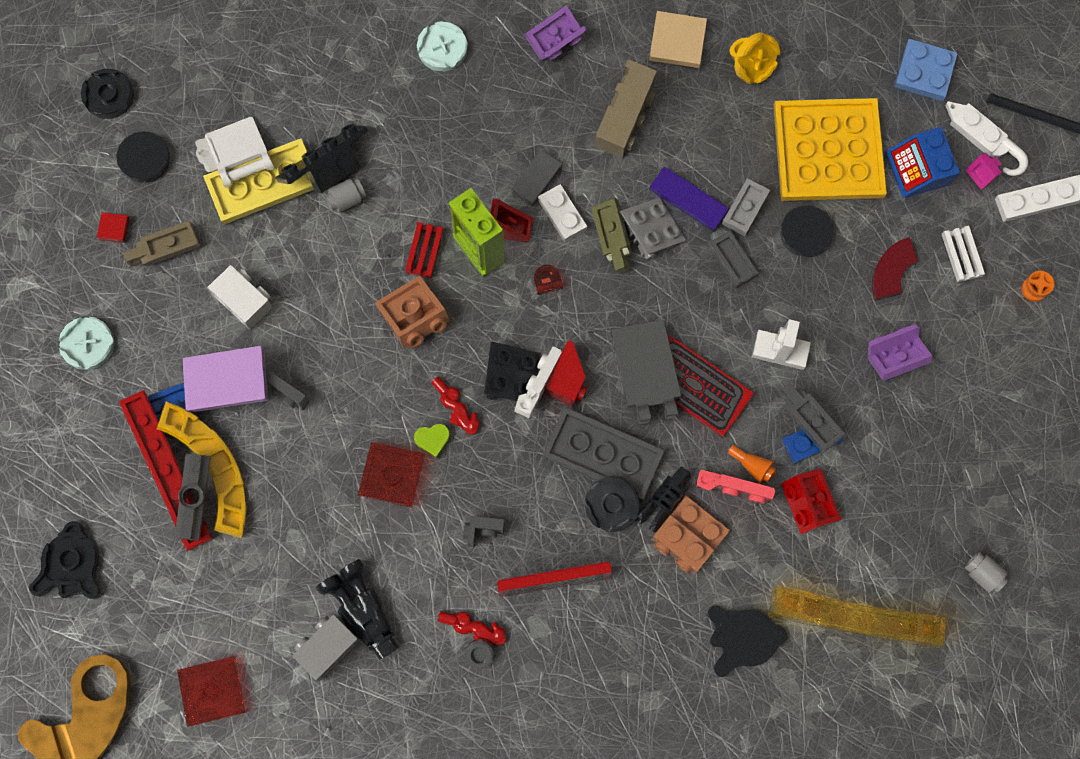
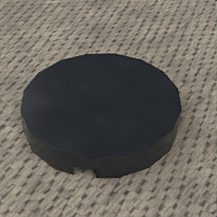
[80,68,134,119]
[116,131,170,182]
[780,206,833,257]
[584,476,640,532]

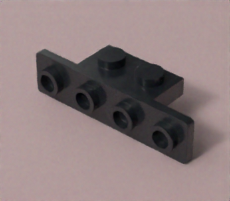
[275,124,368,194]

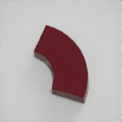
[872,237,918,301]

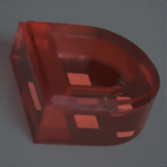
[534,265,563,295]

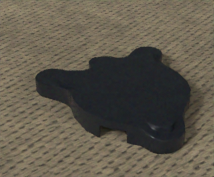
[29,521,101,599]
[707,605,787,677]

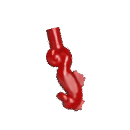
[431,376,480,435]
[438,611,506,646]

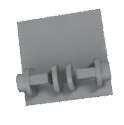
[620,198,686,260]

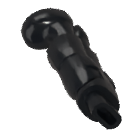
[315,559,398,660]

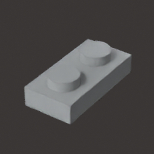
[722,178,770,236]

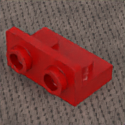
[781,469,841,534]

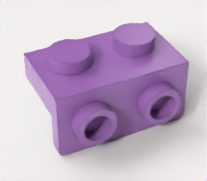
[524,5,587,61]
[868,324,932,381]

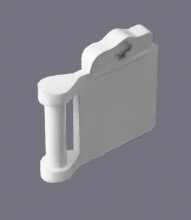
[195,117,274,188]

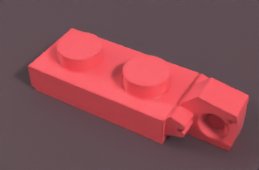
[696,470,775,504]

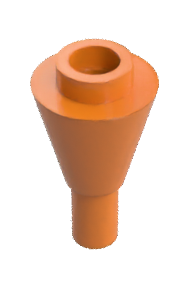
[727,445,777,484]

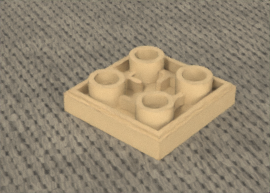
[649,11,707,68]

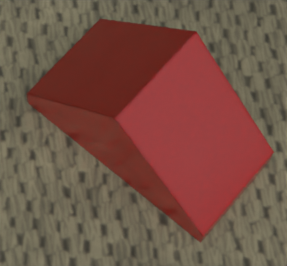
[490,198,533,243]

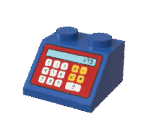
[885,127,960,199]

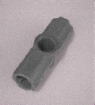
[174,454,211,541]

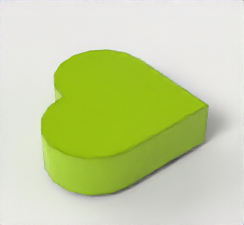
[414,424,450,459]

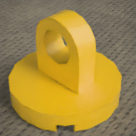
[730,32,780,84]

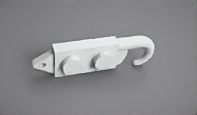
[945,102,1028,176]

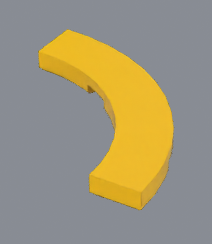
[157,401,246,538]

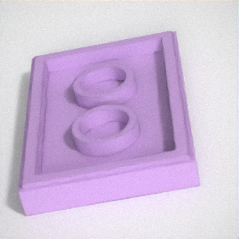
[183,346,268,412]

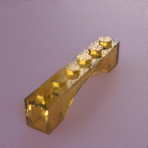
[768,586,947,649]

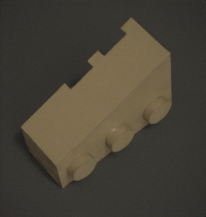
[594,59,657,158]

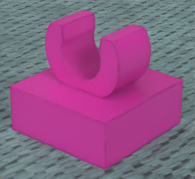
[965,153,1003,190]

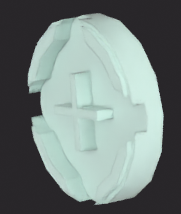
[417,21,468,72]
[59,317,115,370]

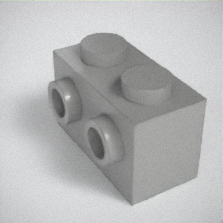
[292,614,360,682]

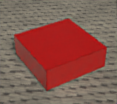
[97,212,130,243]

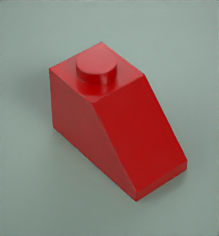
[544,340,588,407]

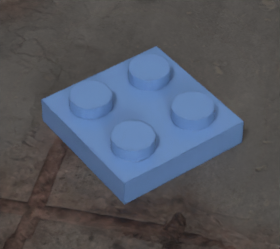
[894,39,957,101]

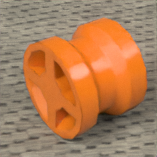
[1021,271,1055,302]

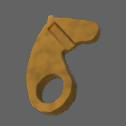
[18,654,131,759]

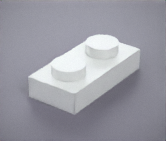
[538,184,587,243]

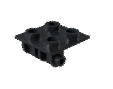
[484,342,540,401]

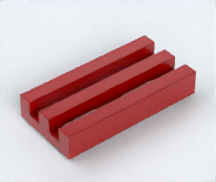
[405,222,444,279]

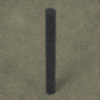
[986,93,1080,134]

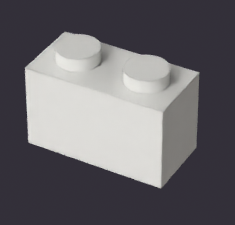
[208,265,273,330]

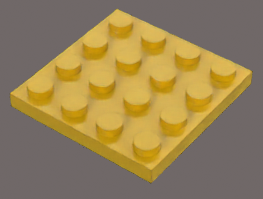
[773,98,887,201]

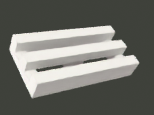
[942,226,985,282]

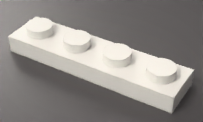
[995,175,1080,222]

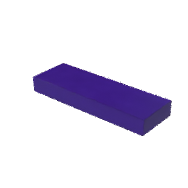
[649,167,729,232]

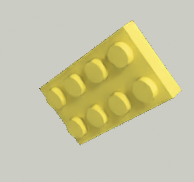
[203,138,314,225]

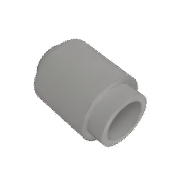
[325,178,366,213]
[964,552,1008,593]

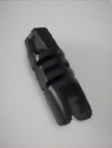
[635,466,691,533]

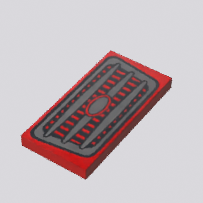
[667,334,754,438]
[497,562,612,598]

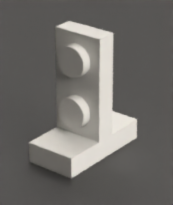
[752,319,811,370]

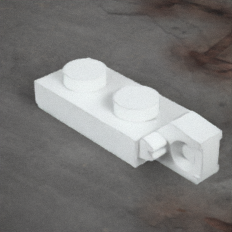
[514,347,562,418]

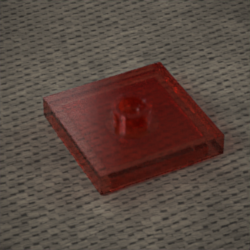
[358,442,425,508]
[177,656,245,727]

